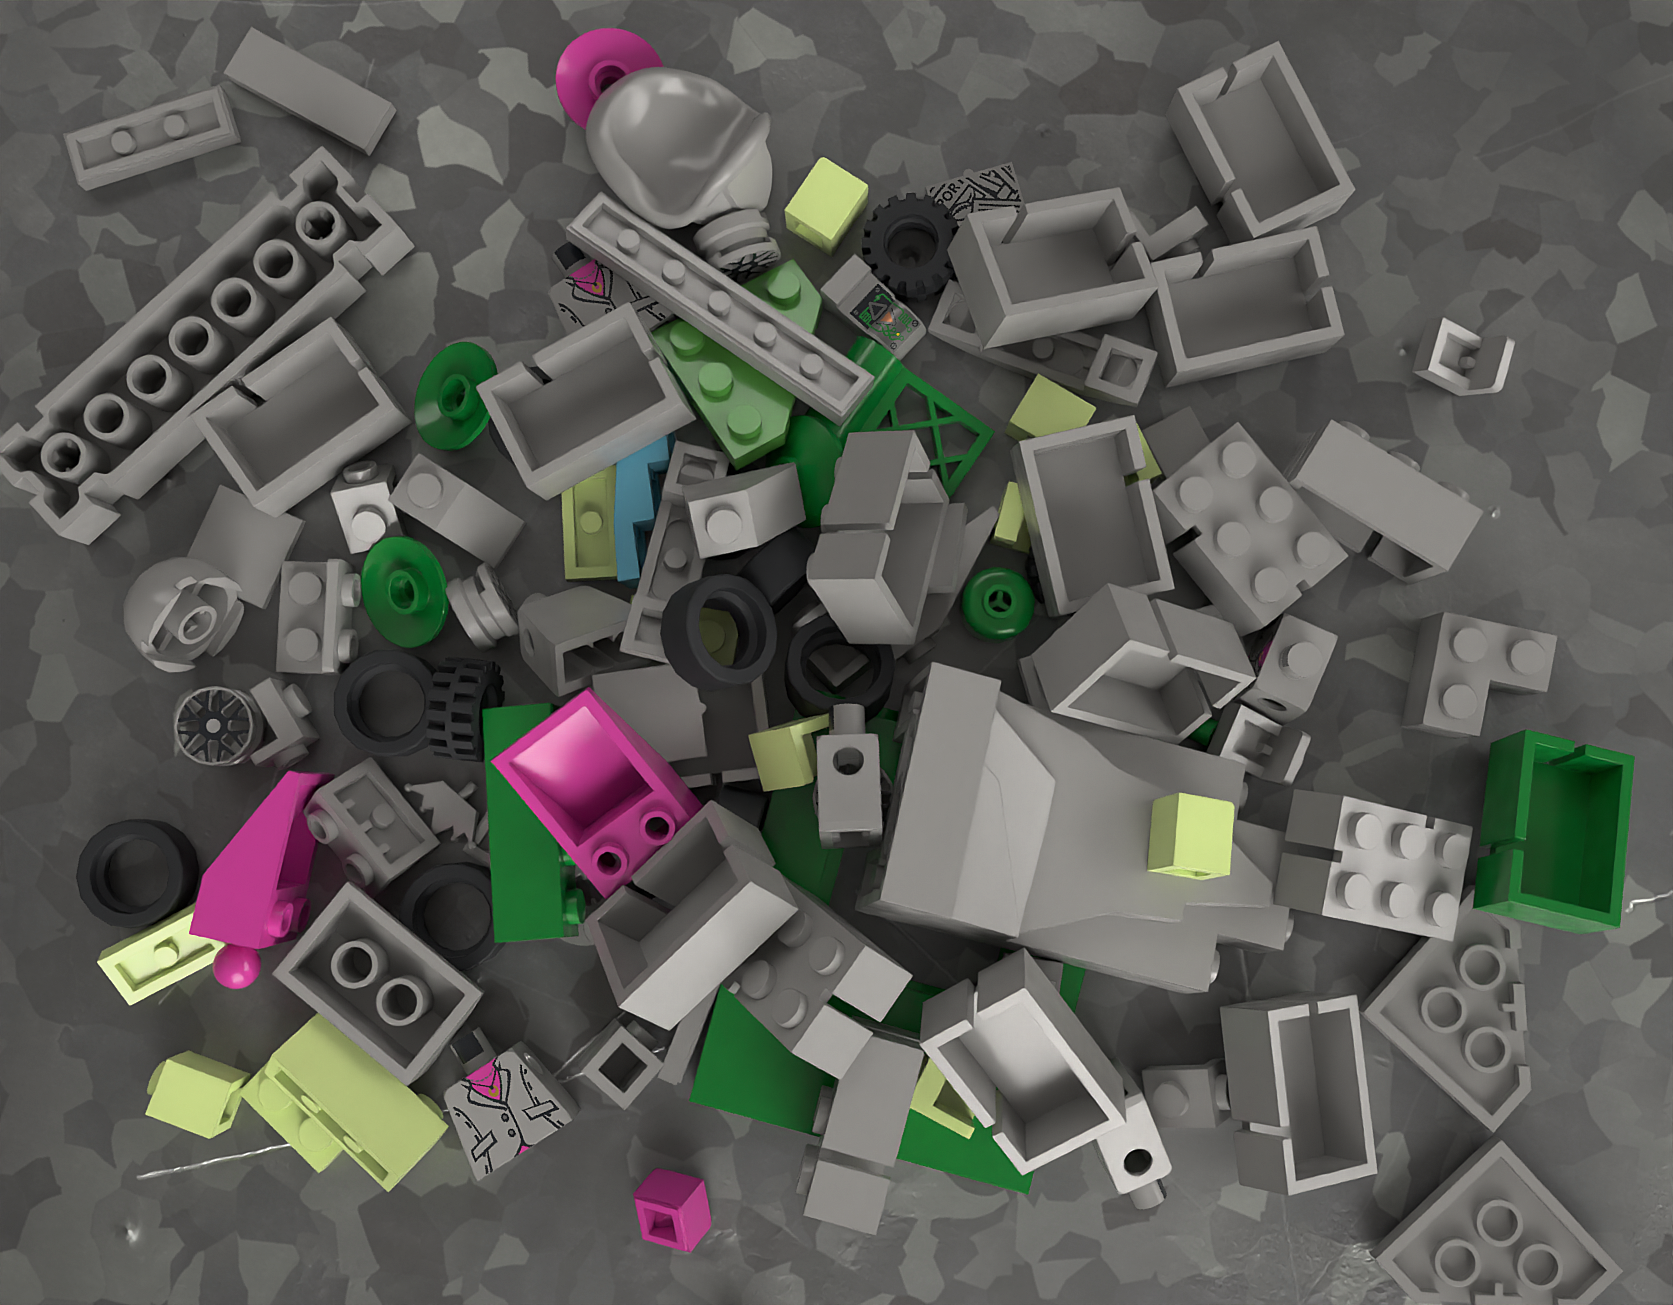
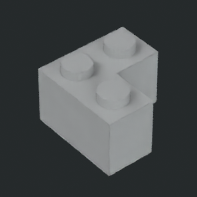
[1401,612,1558,739]

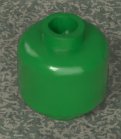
[959,567,1035,643]

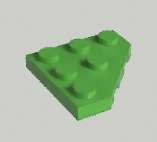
[651,258,823,470]

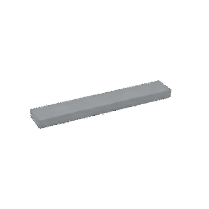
[566,191,875,426]

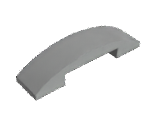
[928,279,1158,407]
[620,441,730,664]

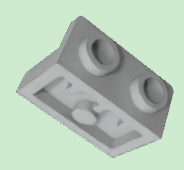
[276,559,361,675]
[303,757,441,898]

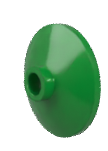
[414,342,498,451]
[765,415,843,528]
[361,536,449,648]

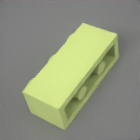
[264,1013,449,1192]

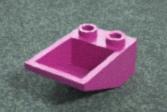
[491,686,704,899]
[189,771,335,989]

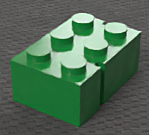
[1472,729,1635,934]

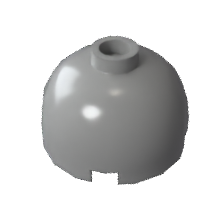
[123,557,244,673]

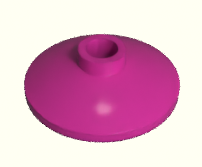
[556,28,664,130]

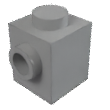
[576,1018,665,1110]

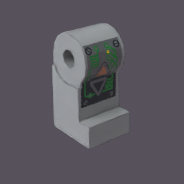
[820,254,927,361]

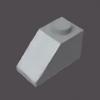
[387,453,526,569]
[681,462,806,559]

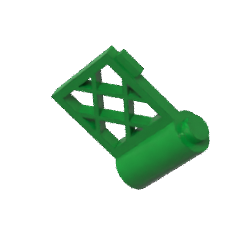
[805,336,995,499]

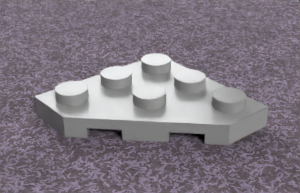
[1358,884,1532,1133]
[1369,1135,1623,1305]

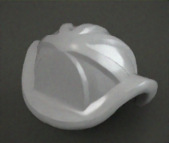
[586,67,772,229]

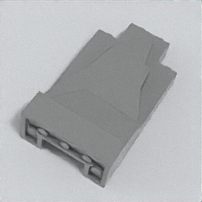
[855,662,1300,994]

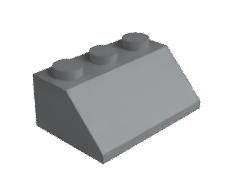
[272,881,484,1086]

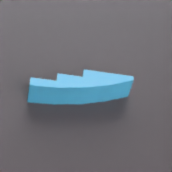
[614,431,676,589]

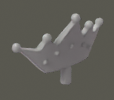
[404,780,479,850]

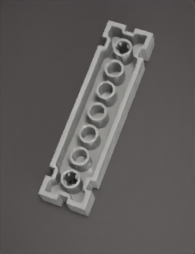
[0,146,415,545]

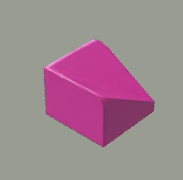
[633,1168,712,1253]

